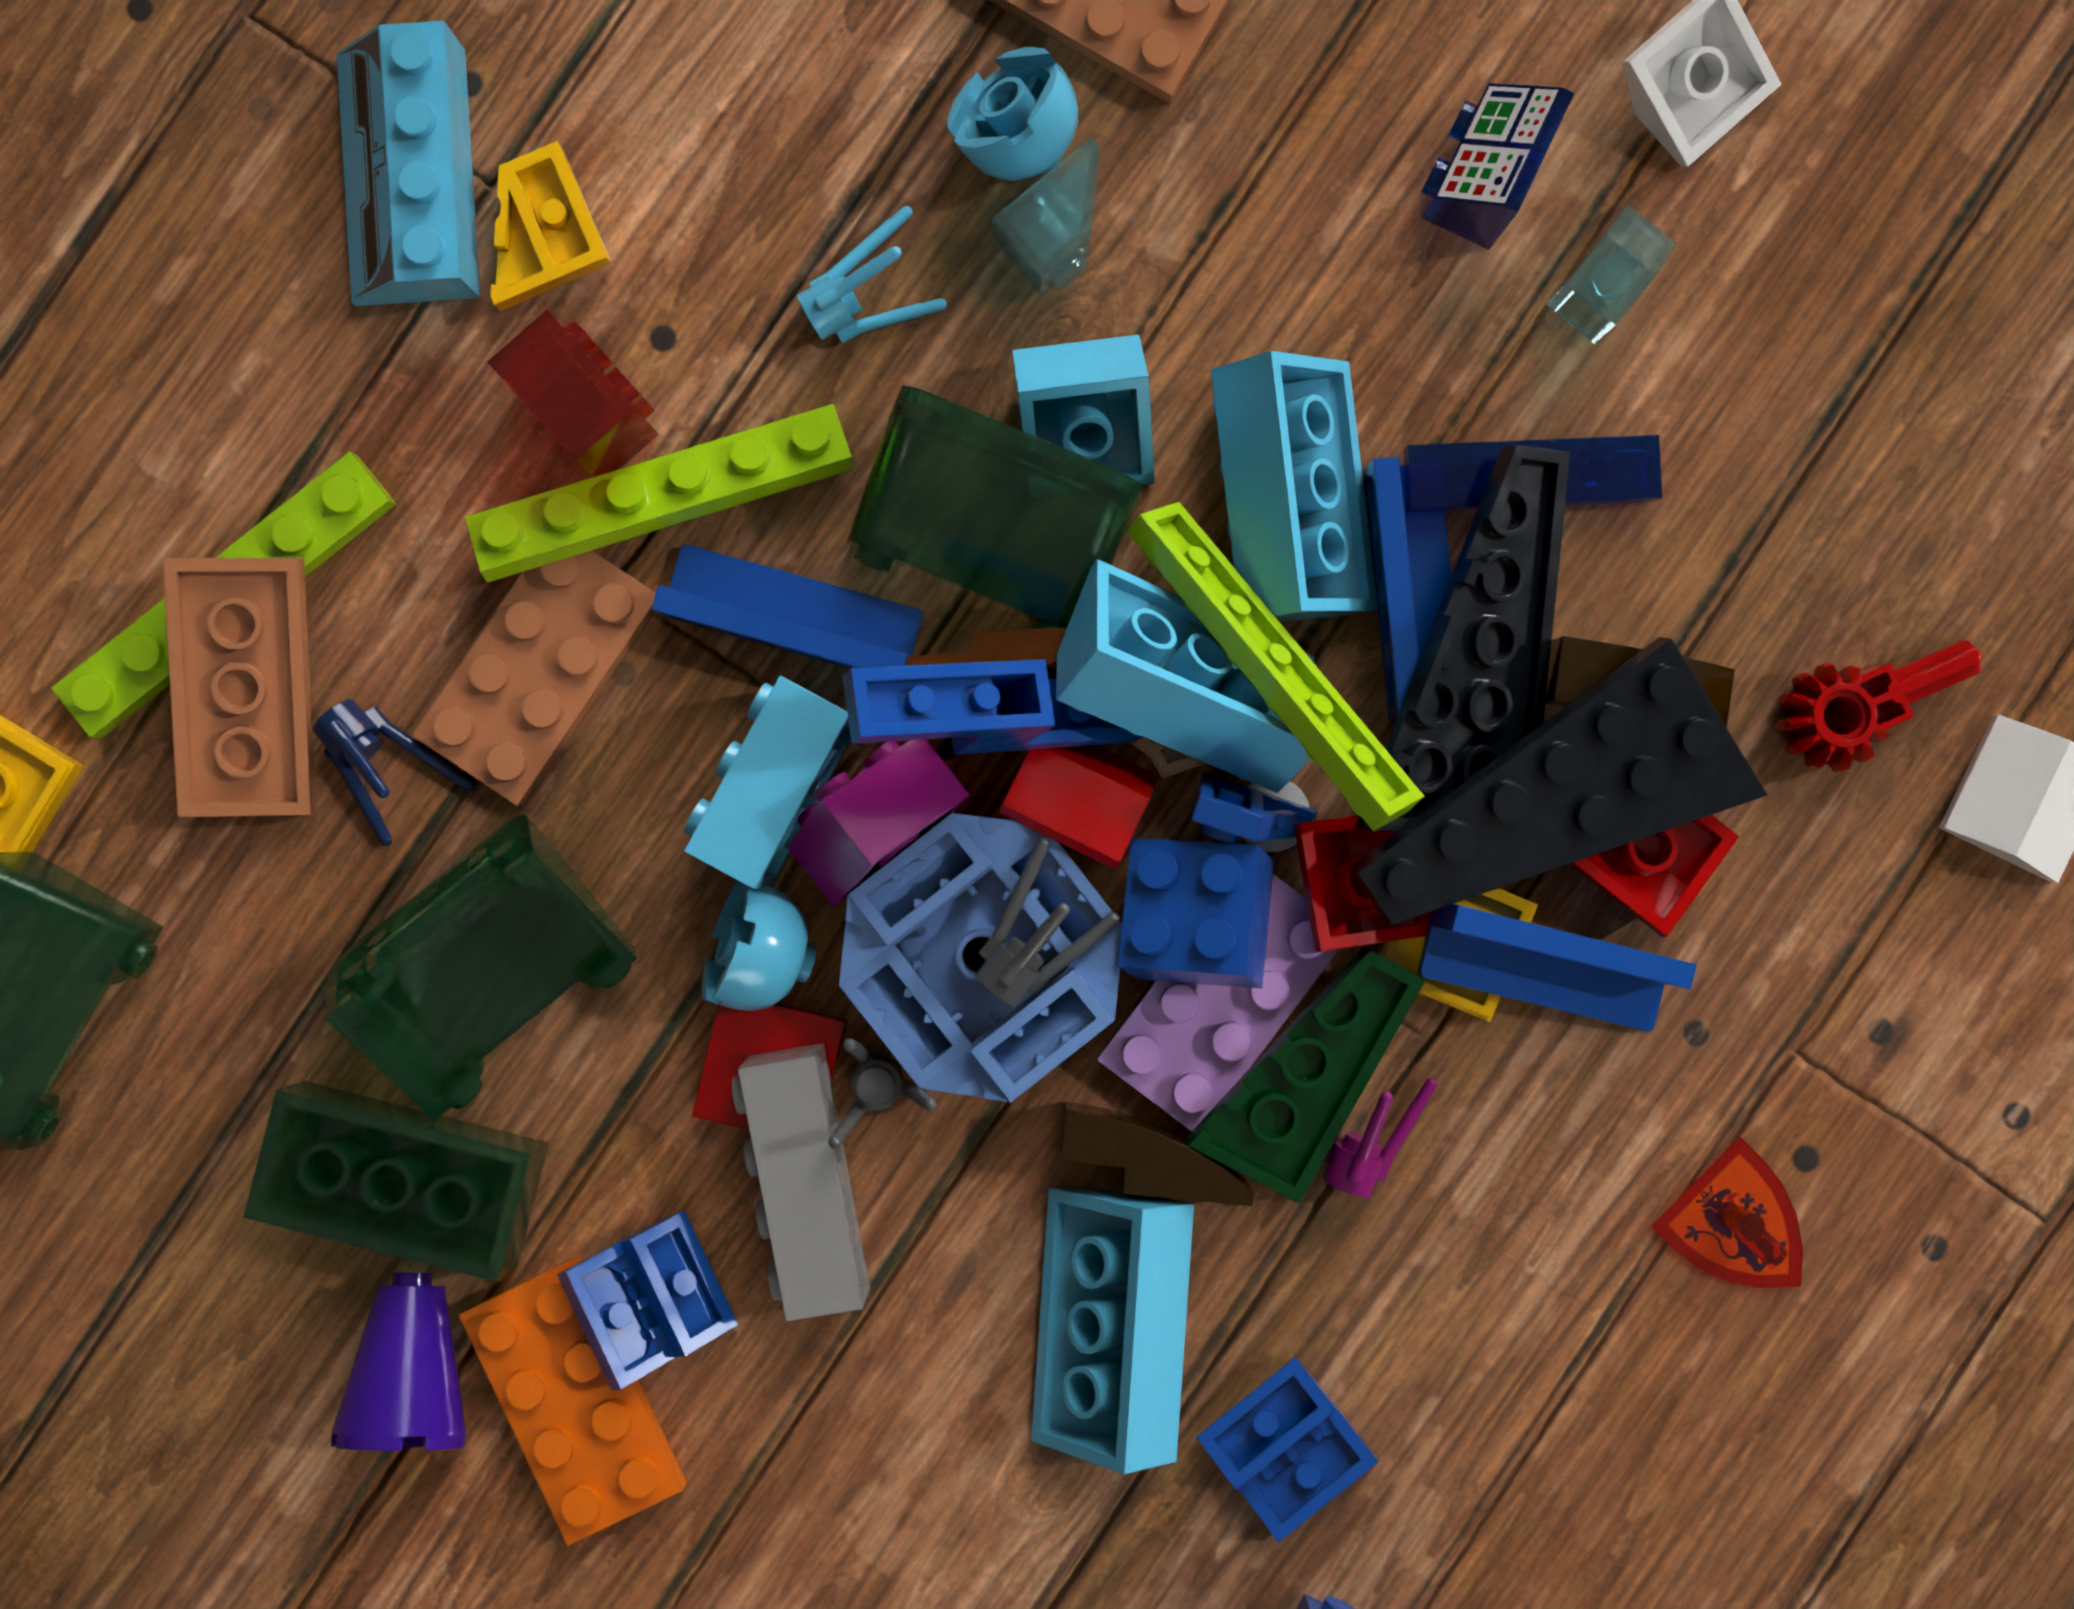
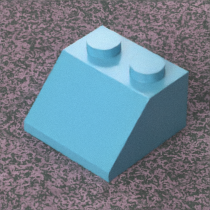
[1012,335,1155,499]

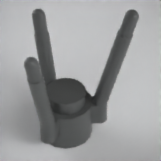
[976,837,1120,1007]
[828,1038,937,1149]

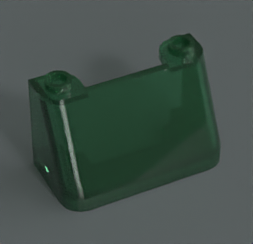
[847,385,1143,629]
[325,815,637,1121]
[0,852,163,1150]

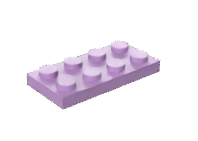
[1096,874,1338,1131]

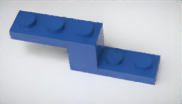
[843,659,1143,755]

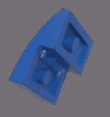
[557,1210,738,1391]
[1196,1357,1379,1543]

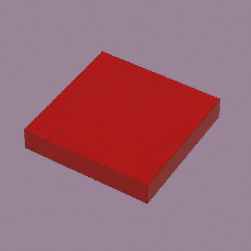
[692,1003,847,1130]

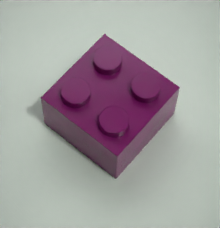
[787,739,969,907]

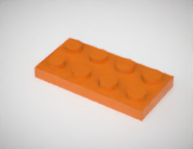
[458,1255,687,1546]

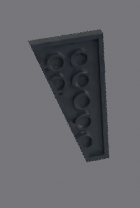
[1349,637,1767,925]

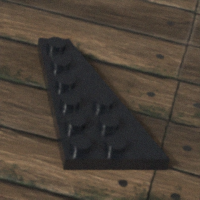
[1355,445,1570,831]

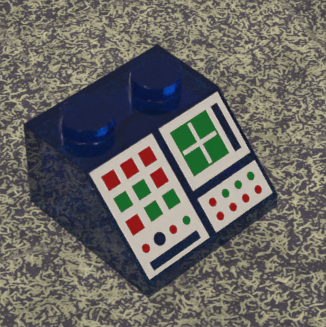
[1420,83,1575,250]

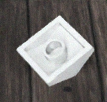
[1622,0,1782,167]
[1939,714,2074,883]

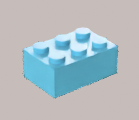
[684,675,851,889]

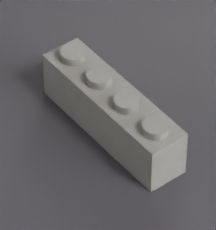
[732,1043,870,1321]

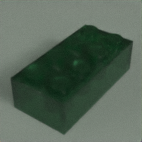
[243,1081,549,1282]

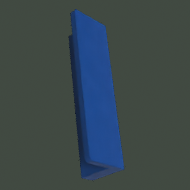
[1363,457,1451,720]
[652,544,923,668]
[1418,904,1697,1032]

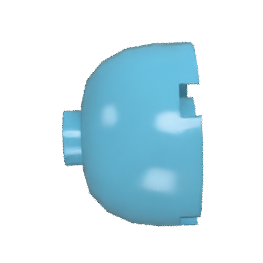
[947,47,1079,182]
[702,882,816,1011]

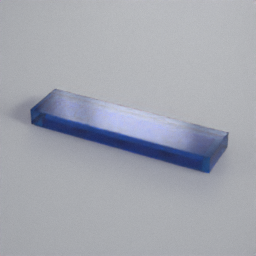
[1403,435,1662,512]

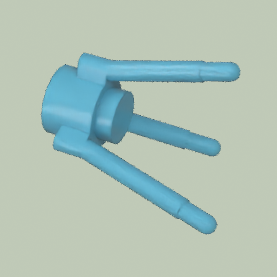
[797,206,947,344]

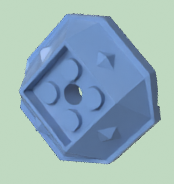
[839,813,1122,1103]

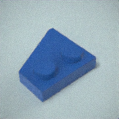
[1192,771,1318,844]

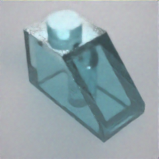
[992,137,1099,294]
[1546,204,1677,344]

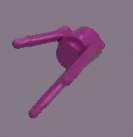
[1323,1078,1438,1198]

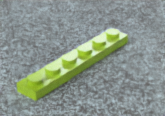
[465,404,855,583]
[51,451,397,739]
[1127,502,1424,832]

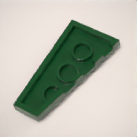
[1185,946,1426,1203]

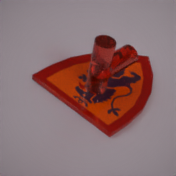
[1651,1137,1803,1289]

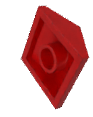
[998,746,1158,870]
[1294,815,1432,952]
[1570,815,1739,937]

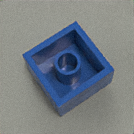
[1117,838,1274,989]

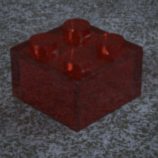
[487,310,659,477]

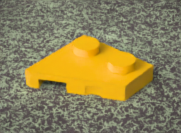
[490,141,612,311]

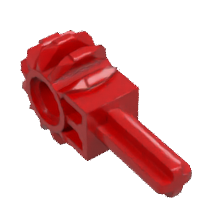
[1774,640,1983,772]

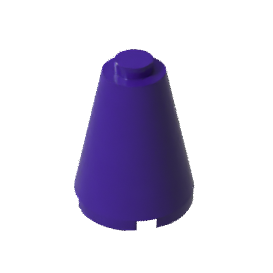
[331,1272,466,1451]

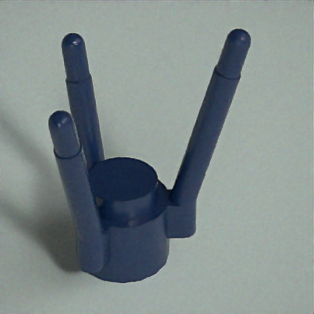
[312,699,476,846]

